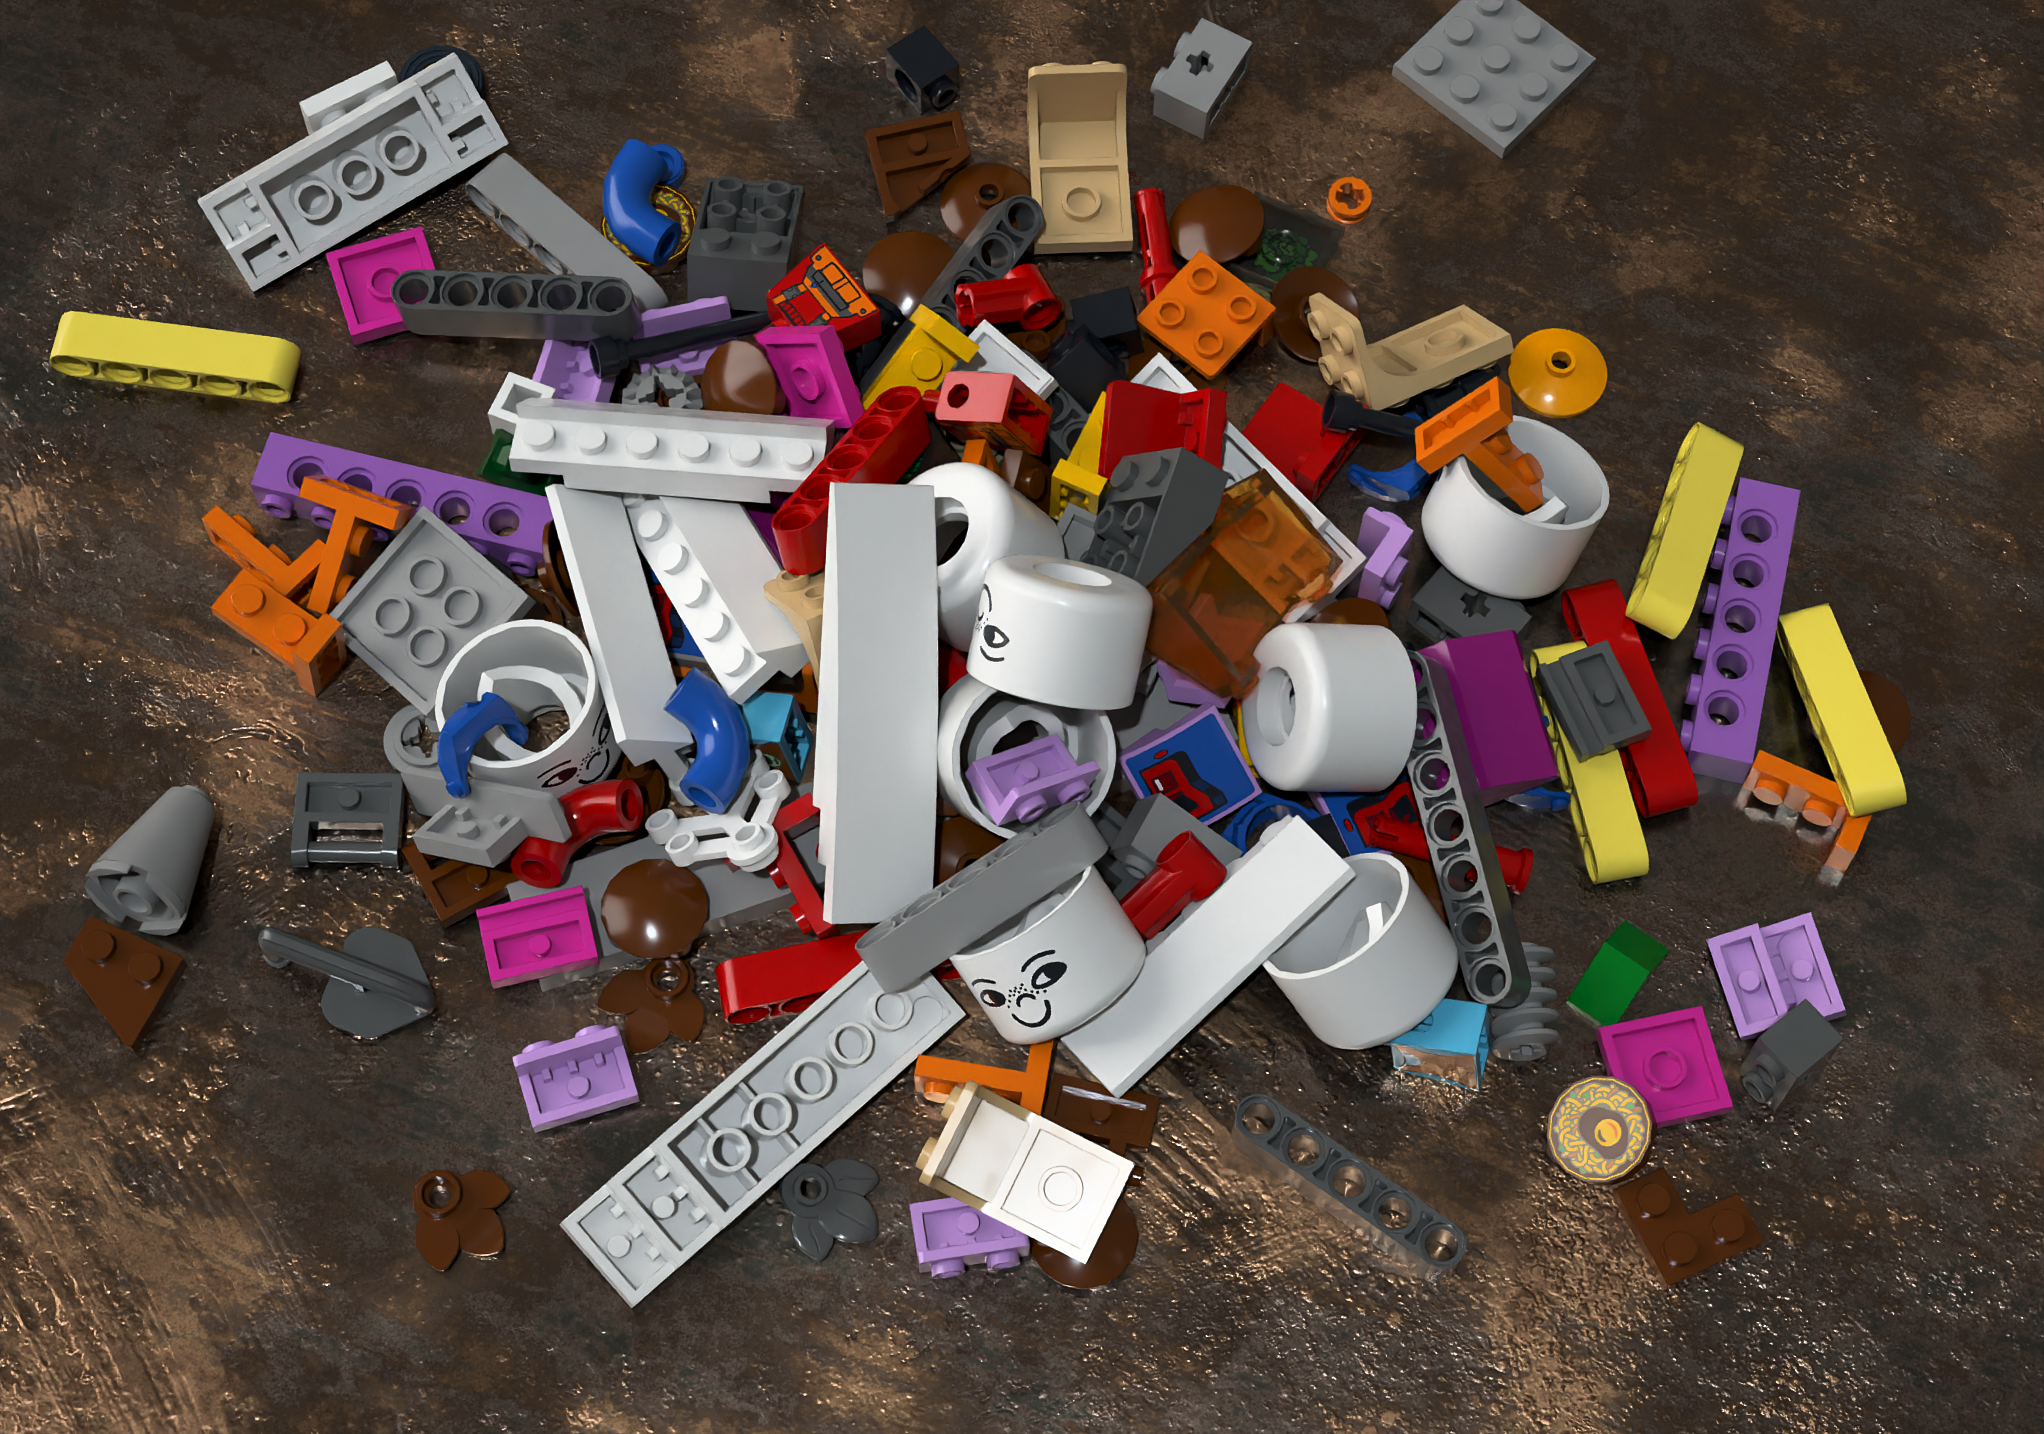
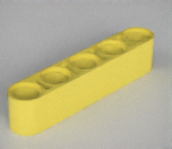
[49,311,302,403]
[1625,422,1744,640]
[1776,603,1907,818]
[1530,640,1649,885]

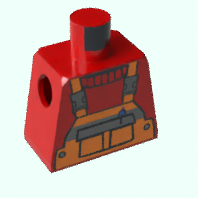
[754,243,882,352]
[922,371,1053,457]

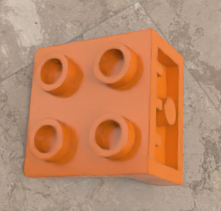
[1137,250,1276,380]

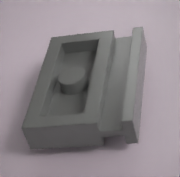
[1535,640,1652,763]

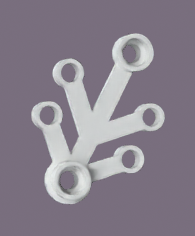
[645,749,791,872]

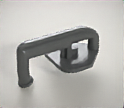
[258,927,437,1039]

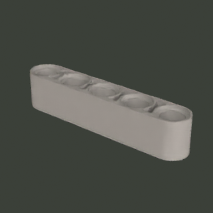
[465,153,668,313]
[855,800,1109,993]

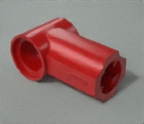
[954,264,1061,331]
[1119,830,1227,940]

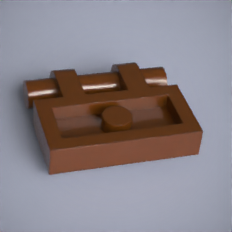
[1043,1073,1160,1189]

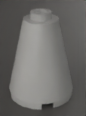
[84,785,216,936]

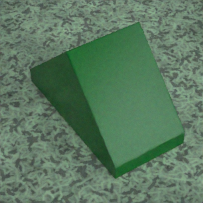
[1566,920,1670,1027]

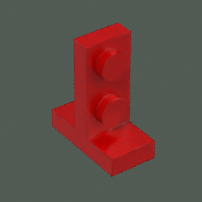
[723,792,840,940]

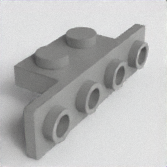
[401,766,572,868]

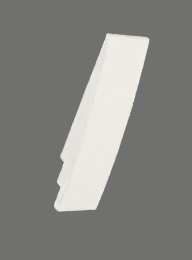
[813,482,938,924]
[559,961,966,1308]

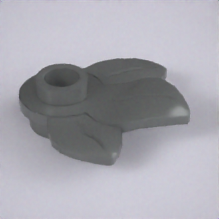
[780,1158,880,1261]

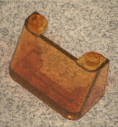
[1144,468,1343,699]

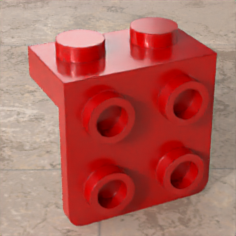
[1098,380,1227,483]

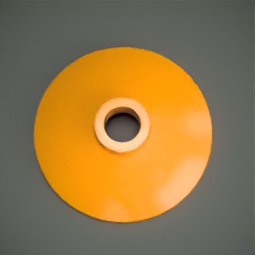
[1508,328,1607,418]

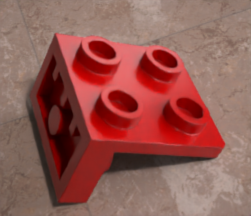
[1242,382,1370,504]

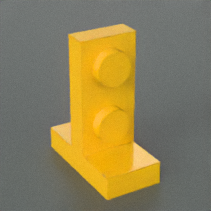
[861,304,980,412]
[1049,391,1112,521]

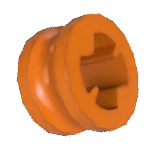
[1327,177,1372,225]

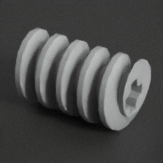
[1490,942,1560,1061]

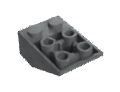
[687,176,804,312]
[1082,447,1229,587]

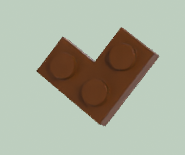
[1612,1167,1764,1292]

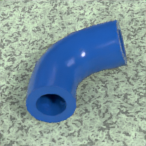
[603,138,682,267]
[663,667,750,814]

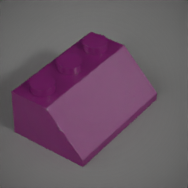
[1413,630,1561,807]

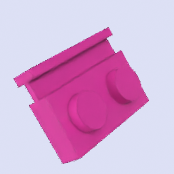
[476,885,600,989]

